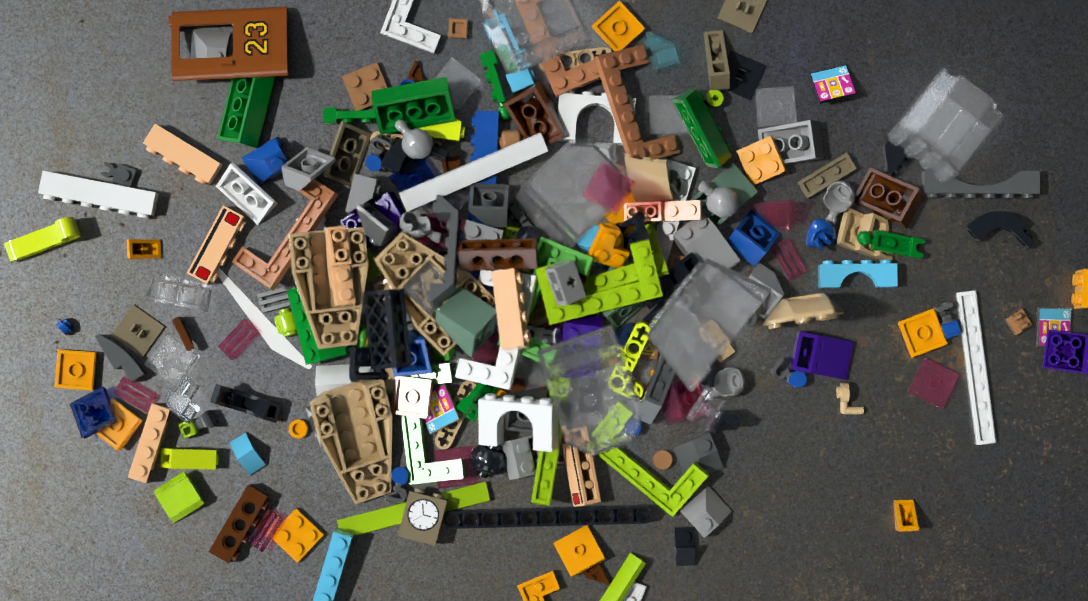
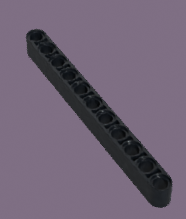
[443,505,653,529]

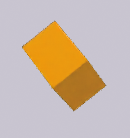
[127,239,162,261]
[894,500,919,532]

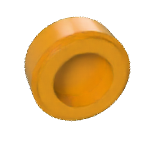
[289,419,308,439]

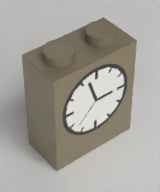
[398,488,448,546]

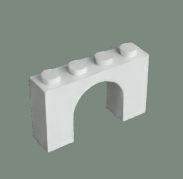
[556,91,636,146]
[478,393,558,452]

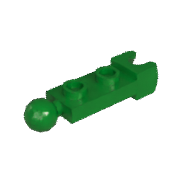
[479,50,511,120]
[323,107,376,125]
[857,230,925,259]
[456,383,499,422]

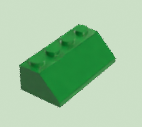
[217,76,275,148]
[371,77,456,135]
[672,88,732,168]
[287,288,349,365]

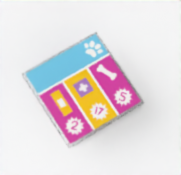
[1036,307,1071,346]

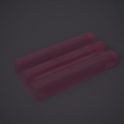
[770,238,806,280]
[218,319,258,360]
[113,376,156,412]
[248,509,284,552]

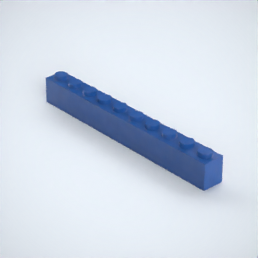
[467,111,499,296]

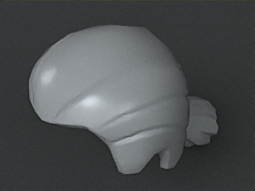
[395,120,433,159]
[698,181,739,218]
[823,181,856,225]
[400,210,442,243]
[703,367,746,400]

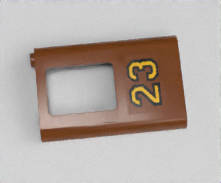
[169,6,289,81]

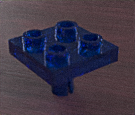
[389,158,435,192]
[70,387,118,439]

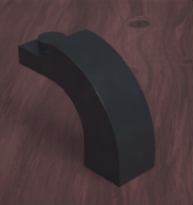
[381,136,449,176]
[964,211,1034,249]
[643,252,704,310]
[210,384,282,423]

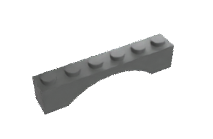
[922,170,1040,199]

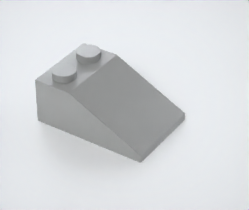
[758,120,824,165]
[673,212,741,284]

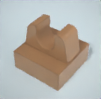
[1005,309,1032,335]

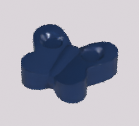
[615,323,636,345]

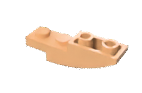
[624,200,703,222]
[326,226,356,307]

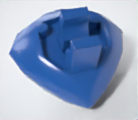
[806,218,837,251]

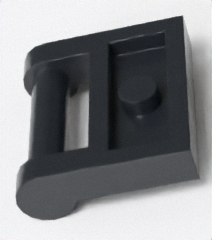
[615,211,652,255]
[349,347,387,382]

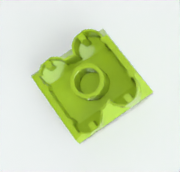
[154,471,205,523]

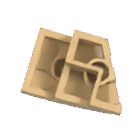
[625,154,674,202]
[836,208,893,260]

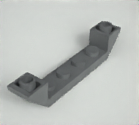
[426,195,461,309]
[632,311,693,425]

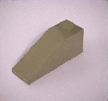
[704,30,730,90]

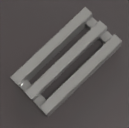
[257,285,295,313]

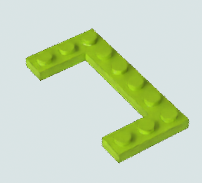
[554,223,669,295]
[535,239,663,325]
[589,400,709,517]

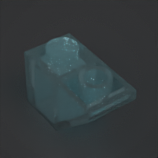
[643,32,680,71]

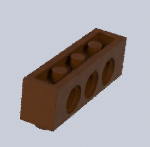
[457,238,538,271]
[209,484,270,563]

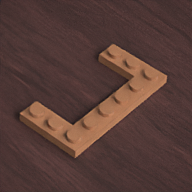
[514,0,601,97]
[594,44,680,159]
[232,179,338,291]

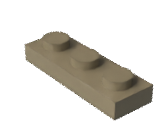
[797,152,857,199]

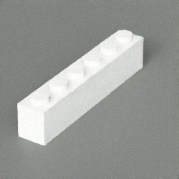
[38,171,159,219]

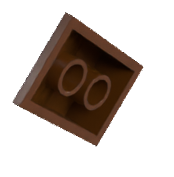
[504,80,566,146]
[854,167,925,229]

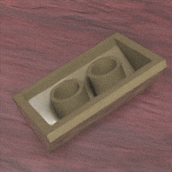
[323,121,371,187]

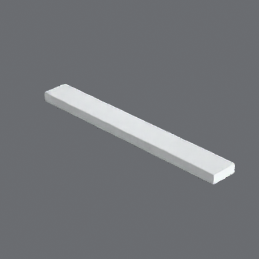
[399,133,548,212]
[956,290,996,445]

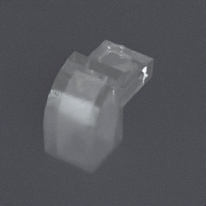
[166,376,200,424]

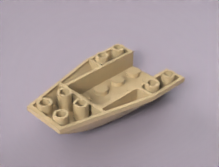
[289,227,368,349]
[374,232,495,356]
[763,293,844,329]
[310,380,392,504]

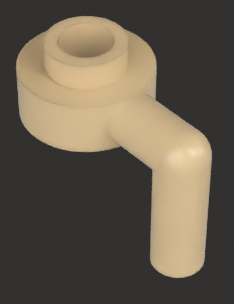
[836,383,864,414]

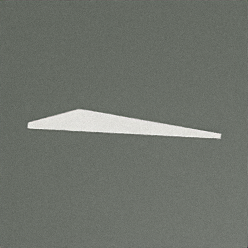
[217,268,313,369]

